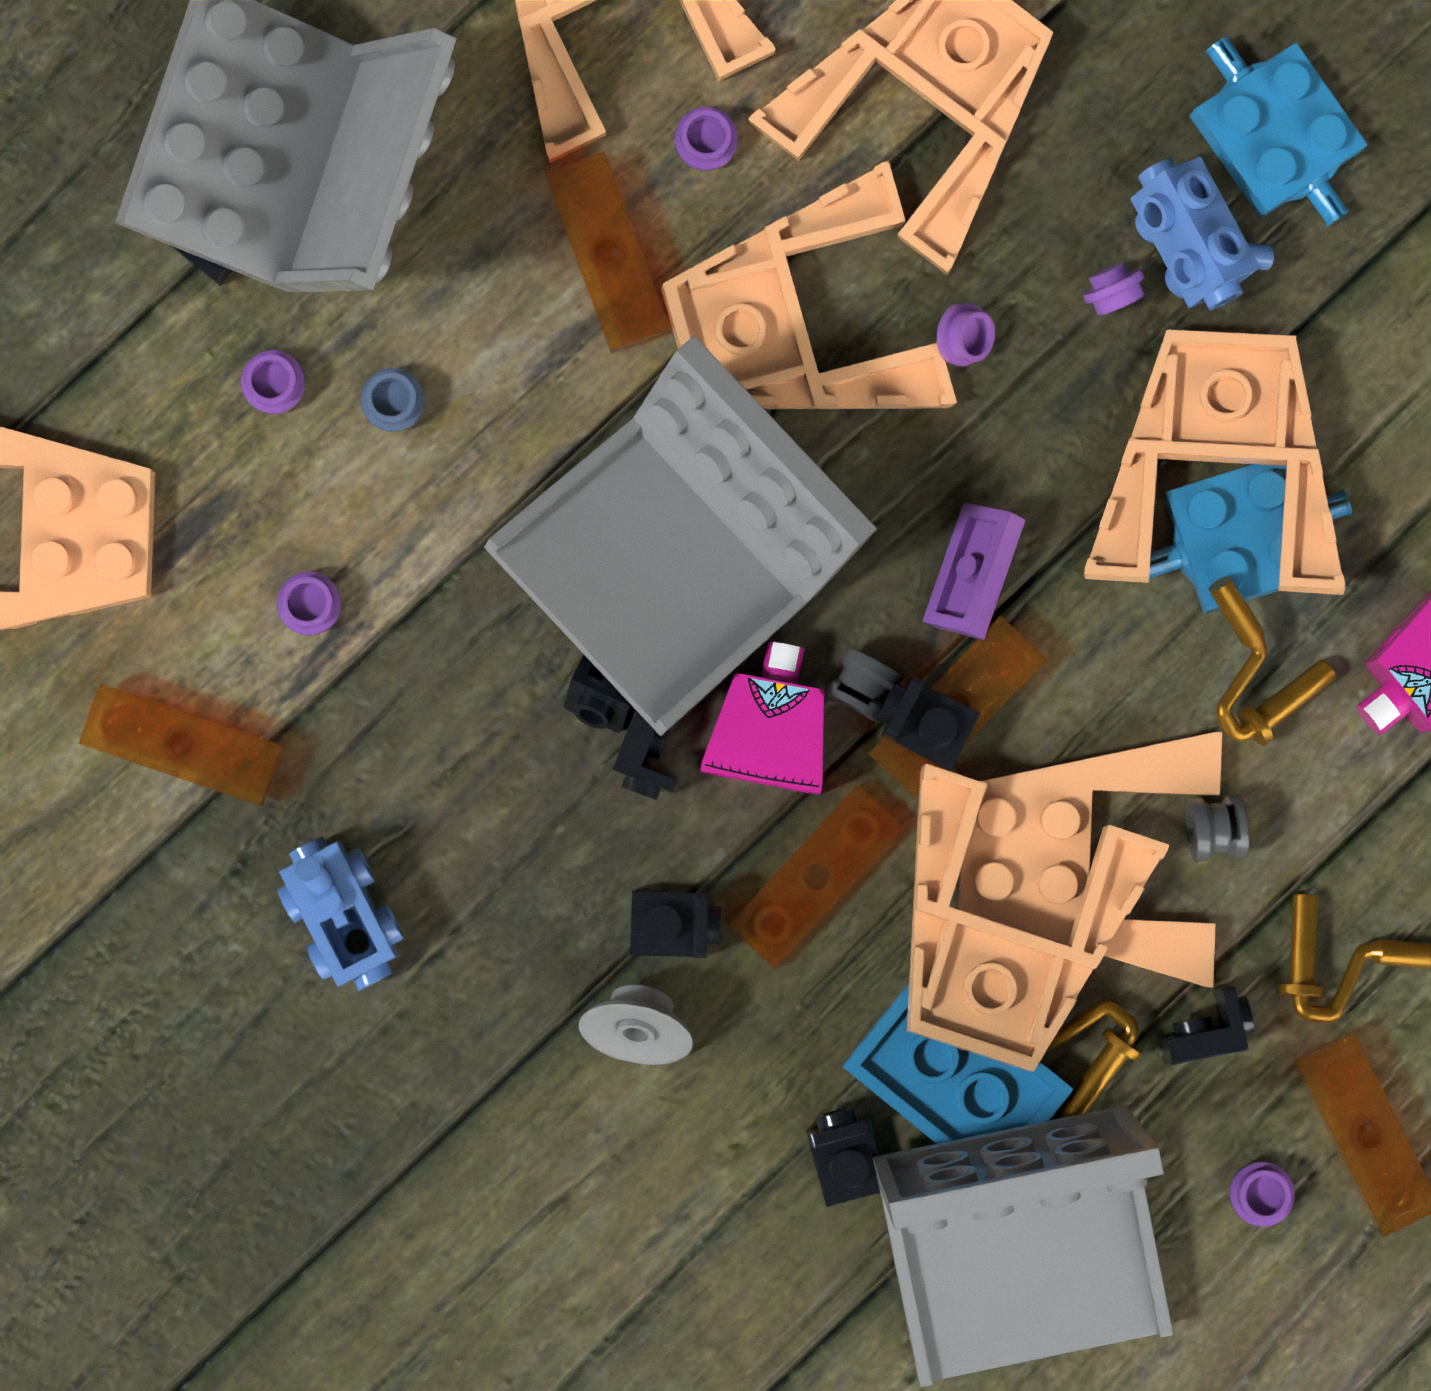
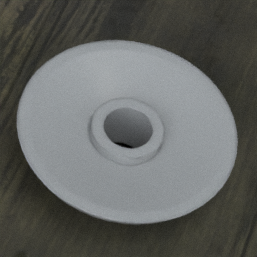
[579,985,693,1065]

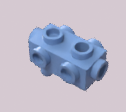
[1130,157,1274,311]
[277,837,404,991]

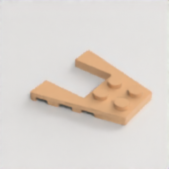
[515,0,776,163]
[748,0,1053,275]
[661,161,957,409]
[1084,330,1345,595]
[0,427,155,630]
[958,732,1222,988]
[907,764,1169,1072]

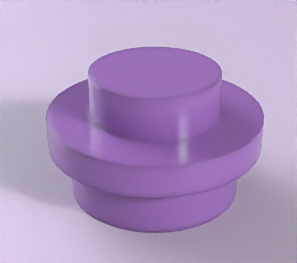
[675,107,738,171]
[1082,262,1144,315]
[937,302,995,366]
[241,350,305,414]
[277,572,342,636]
[1229,1161,1295,1227]

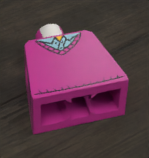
[1356,590,1431,735]
[700,642,824,795]

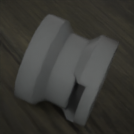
[824,647,903,722]
[1186,794,1249,862]

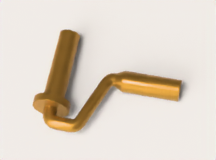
[1208,576,1337,746]
[1278,894,1431,1023]
[1047,1001,1143,1118]

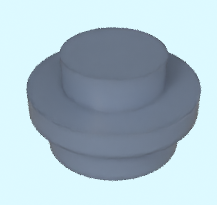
[361,368,425,432]

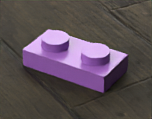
[922,502,1025,640]

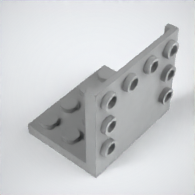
[115,0,457,292]
[484,335,877,736]
[873,1105,1173,1388]

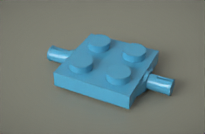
[1189,36,1368,227]
[1149,464,1352,615]

